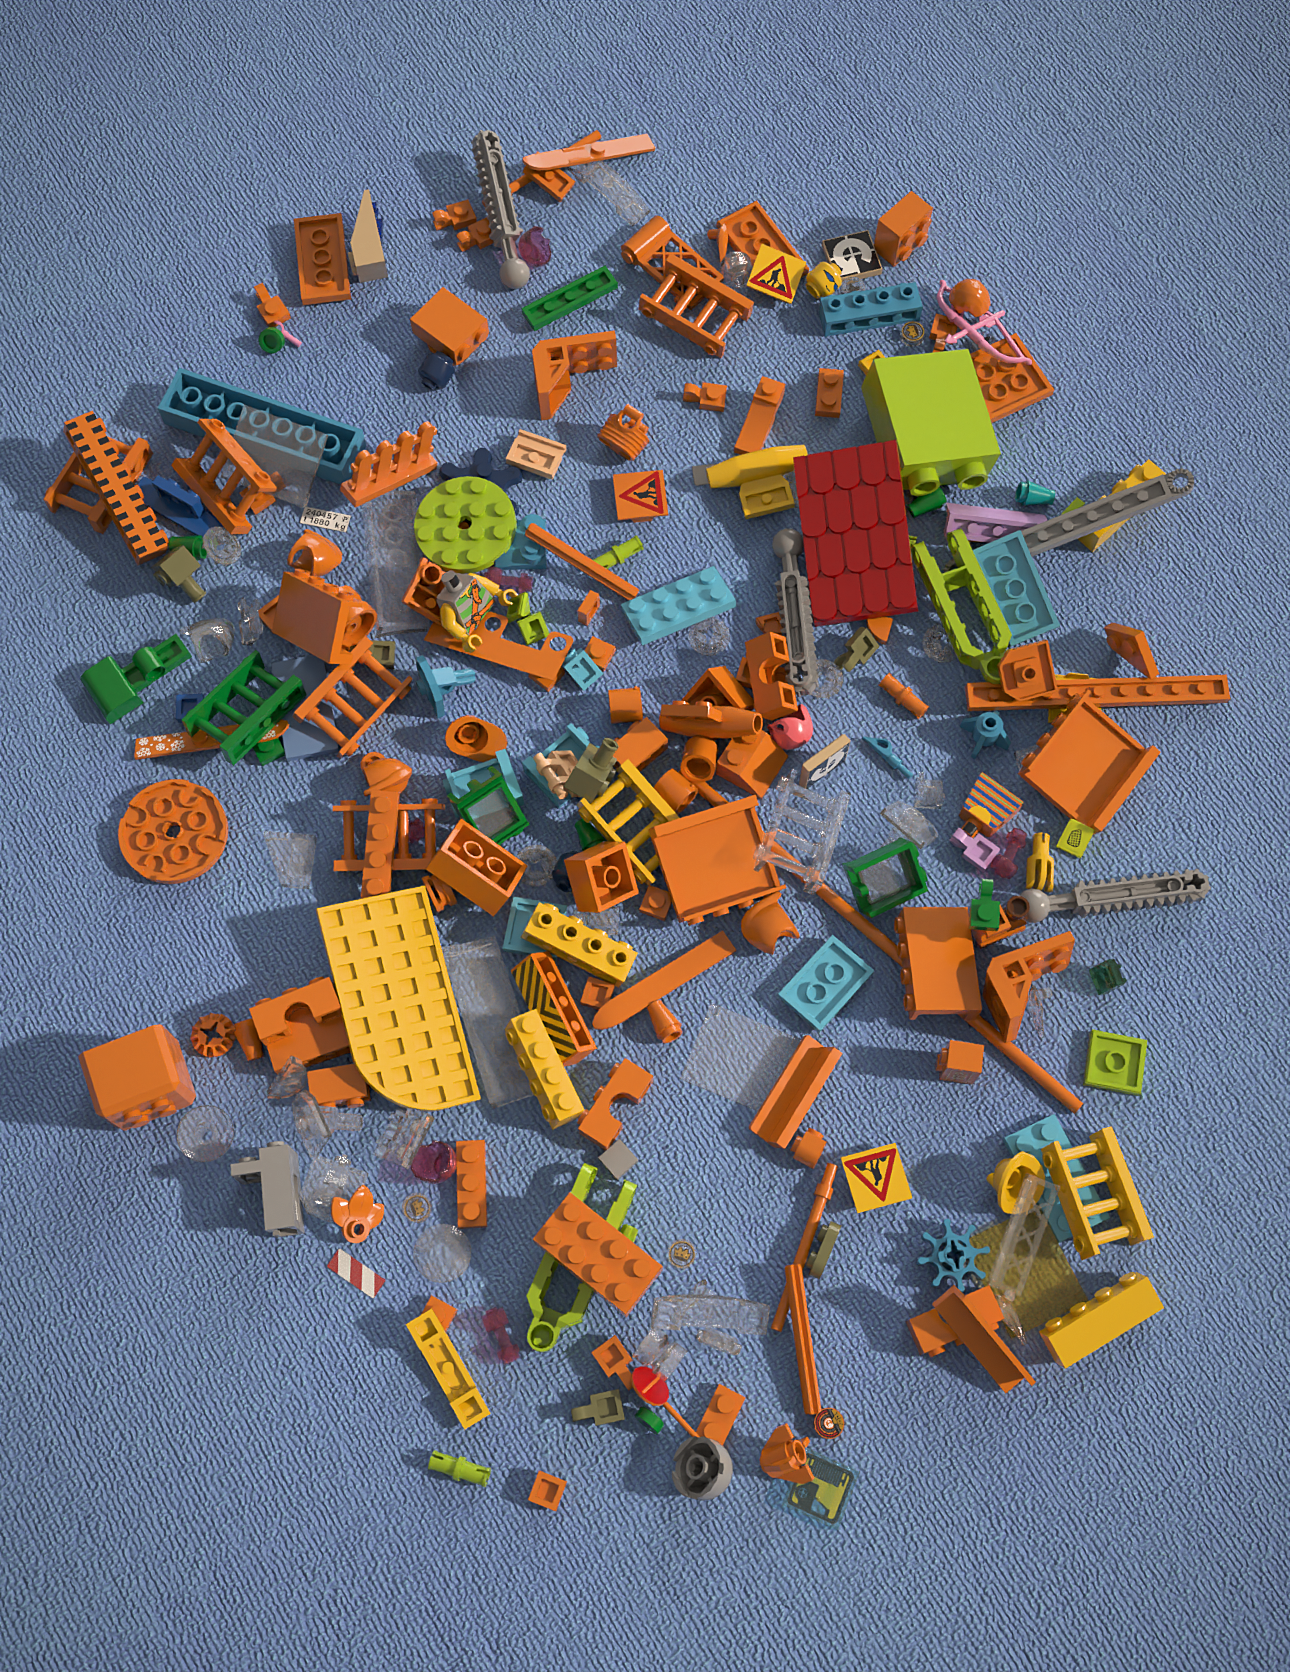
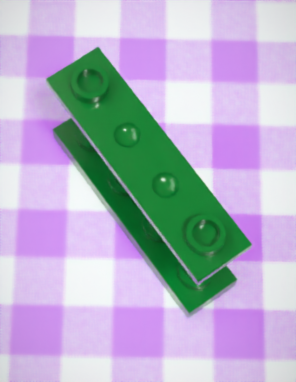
[182,650,306,766]

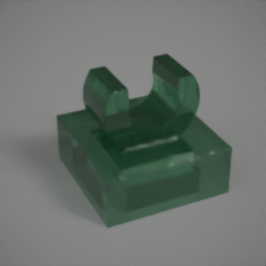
[1089,958,1127,995]

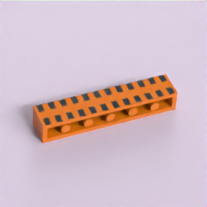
[63,411,169,566]

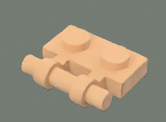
[533,751,580,800]

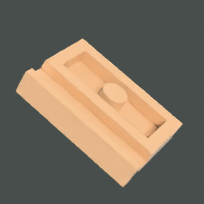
[506,429,566,480]

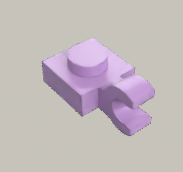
[949,828,1000,872]

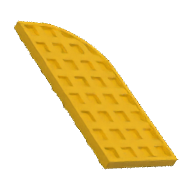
[316,886,481,1112]

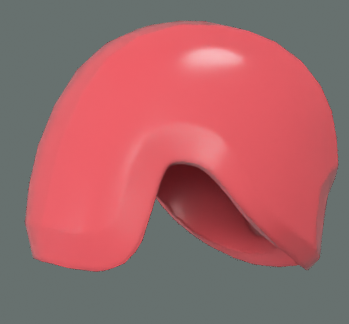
[767,704,813,750]

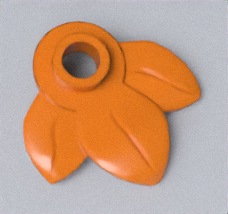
[331,1185,384,1243]

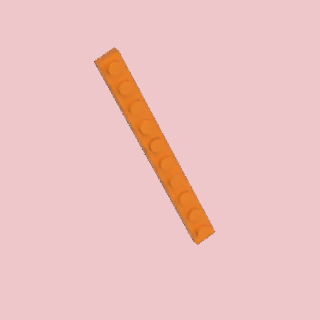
[965,675,1230,711]

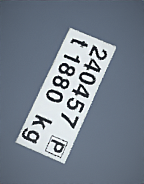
[300,507,351,532]

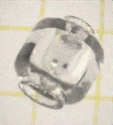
[720,251,753,289]

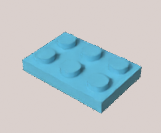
[778,935,874,1033]

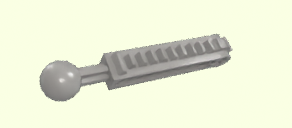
[471,130,530,289]
[772,528,819,697]
[1018,869,1211,923]

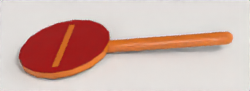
[631,1366,700,1437]

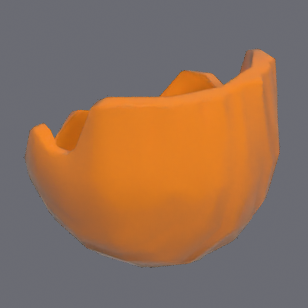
[949,279,991,317]

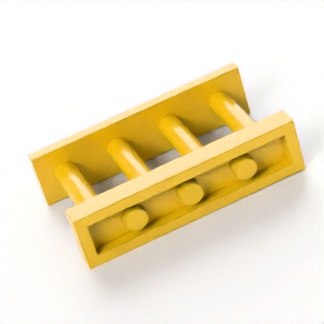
[576,759,680,886]
[1041,1126,1154,1260]

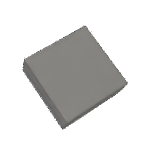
[598,1139,638,1181]

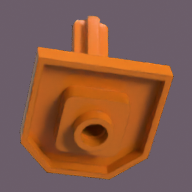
[997,639,1058,702]

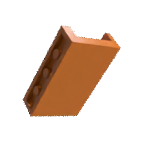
[272,569,363,665]
[894,907,982,1020]
[267,1009,351,1077]

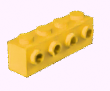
[1078,459,1166,553]
[520,902,638,988]
[505,1009,584,1130]
[1039,1272,1164,1369]

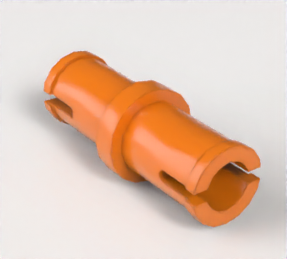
[879,673,929,719]

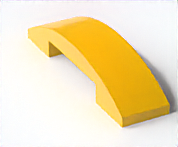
[406,1308,491,1430]

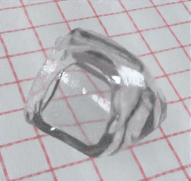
[179,618,235,664]

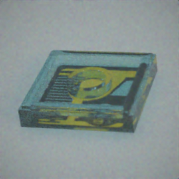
[781,1447,860,1530]

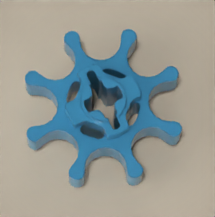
[916,1219,990,1292]

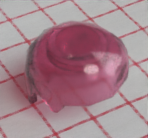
[518,226,551,267]
[411,1140,457,1184]

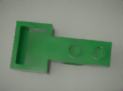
[80,634,192,724]

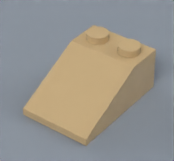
[348,189,388,283]

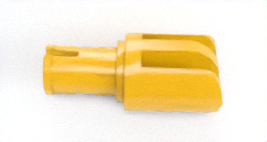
[1026,832,1054,893]

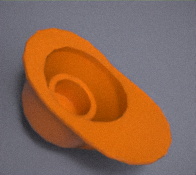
[445,715,507,762]

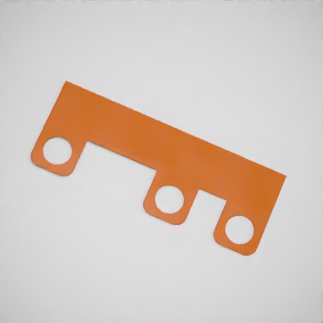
[424,612,573,681]

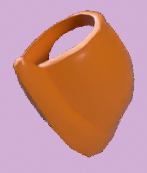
[287,529,342,577]
[363,758,412,796]
[741,891,799,955]

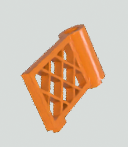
[621,215,724,310]

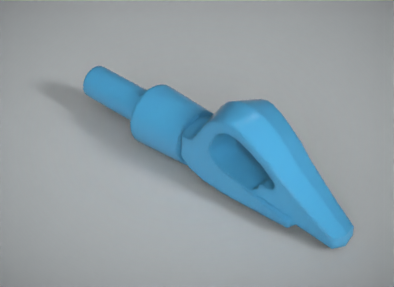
[862,736,913,779]

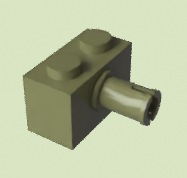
[151,545,206,603]
[563,738,619,803]

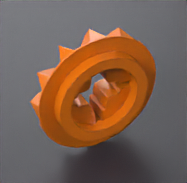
[190,1013,236,1057]

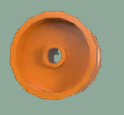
[339,585,377,651]

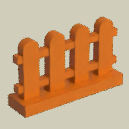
[340,421,438,508]

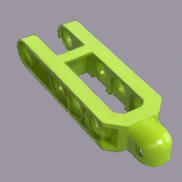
[911,529,1012,684]
[526,1163,637,1353]

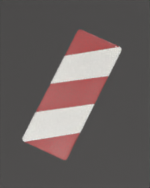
[327,1249,385,1298]

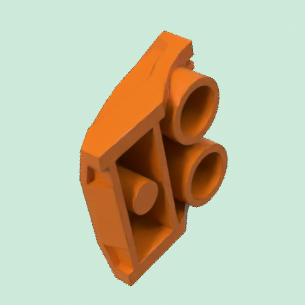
[401,557,445,627]

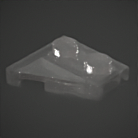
[263,831,317,889]

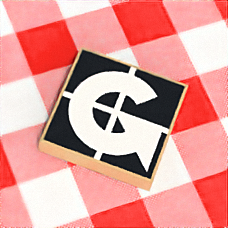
[822,230,883,283]
[799,734,851,791]

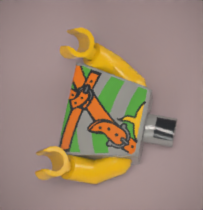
[436,571,517,653]

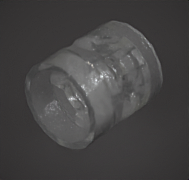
[632,1326,688,1382]

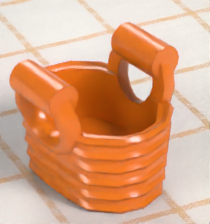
[597,404,649,462]

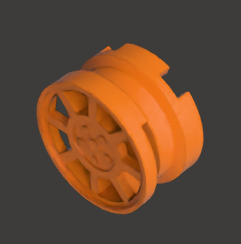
[422,875,457,913]

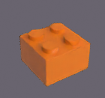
[874,191,933,267]
[564,841,639,913]

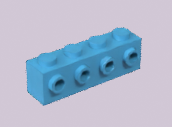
[818,282,923,337]

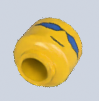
[805,262,842,299]

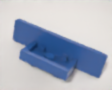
[137,475,224,544]

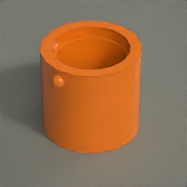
[608,686,643,724]
[680,736,718,783]
[653,768,698,815]

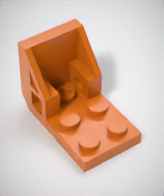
[532,330,617,420]
[982,931,1075,1043]

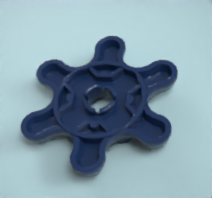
[439,448,523,527]

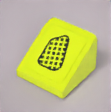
[1056,819,1095,858]

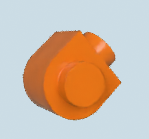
[790,1128,827,1169]

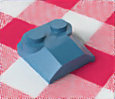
[495,514,547,570]

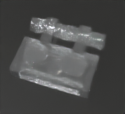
[373,1105,435,1170]

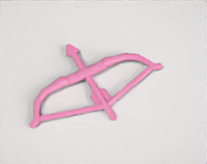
[936,280,1032,365]

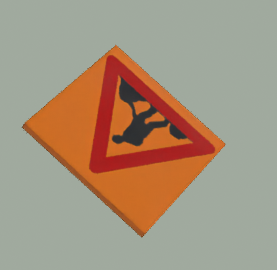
[613,470,668,523]

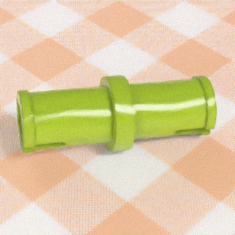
[592,535,644,569]
[428,1450,491,1487]

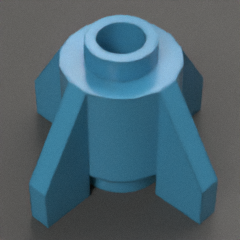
[960,710,1011,759]

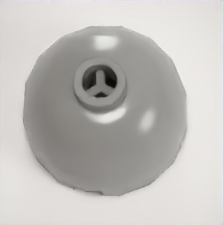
[672,1436,733,1501]

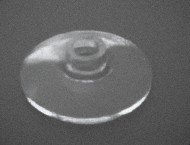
[177,1105,234,1162]

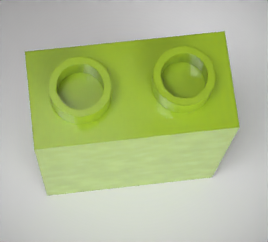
[861,349,1001,496]

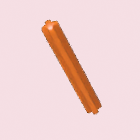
[525,523,639,601]
[784,1264,821,1415]

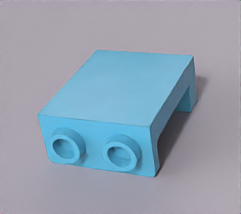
[522,723,599,808]
[442,749,524,822]

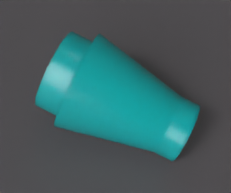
[1015,480,1055,506]

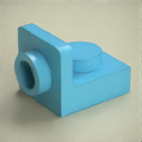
[561,648,603,691]

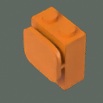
[410,287,489,366]

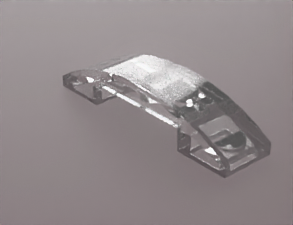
[567,161,650,227]
[650,1294,770,1335]

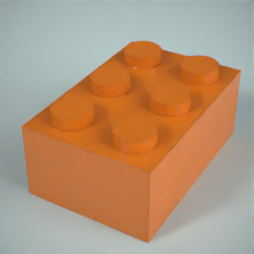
[426,819,528,917]

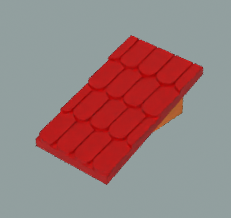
[793,440,918,627]

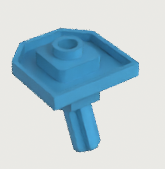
[415,655,476,718]

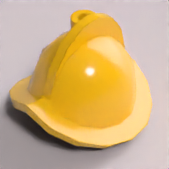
[986,1151,1045,1214]

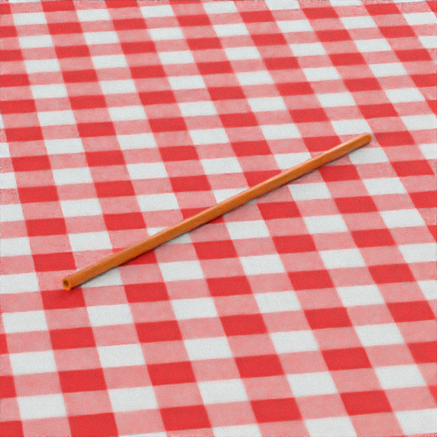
[679,769,1084,1114]

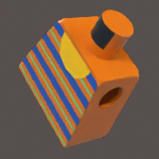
[959,772,1024,839]

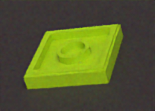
[1083,1029,1148,1096]

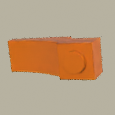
[734,376,786,455]

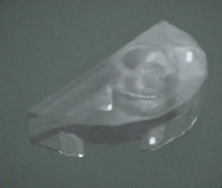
[267,1056,308,1099]

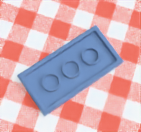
[271,655,340,762]

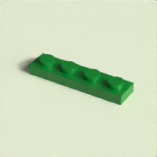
[521,265,618,332]

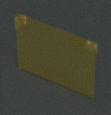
[969,1205,1089,1339]

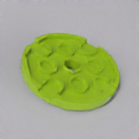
[414,476,517,574]

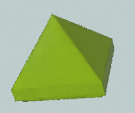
[506,592,531,623]

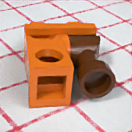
[971,896,1030,949]

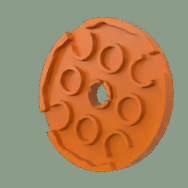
[118,779,228,884]

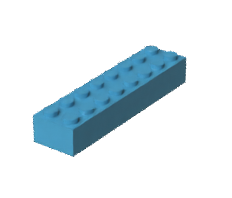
[158,368,367,485]

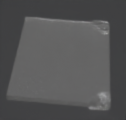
[221,405,328,508]
[680,1003,802,1111]

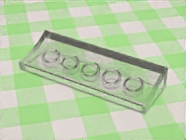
[361,490,430,638]
[441,935,534,1109]

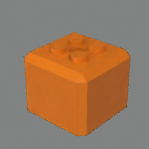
[78,1024,196,1131]

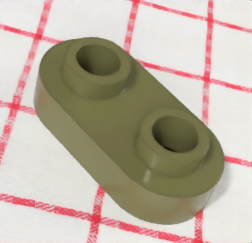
[805,1221,841,1279]

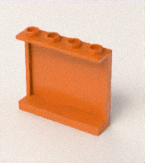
[1017,689,1160,835]
[649,795,786,926]

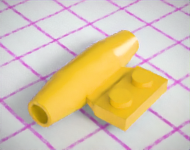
[706,444,808,520]

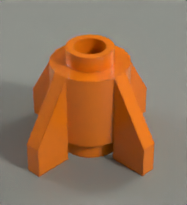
[760,1423,814,1484]

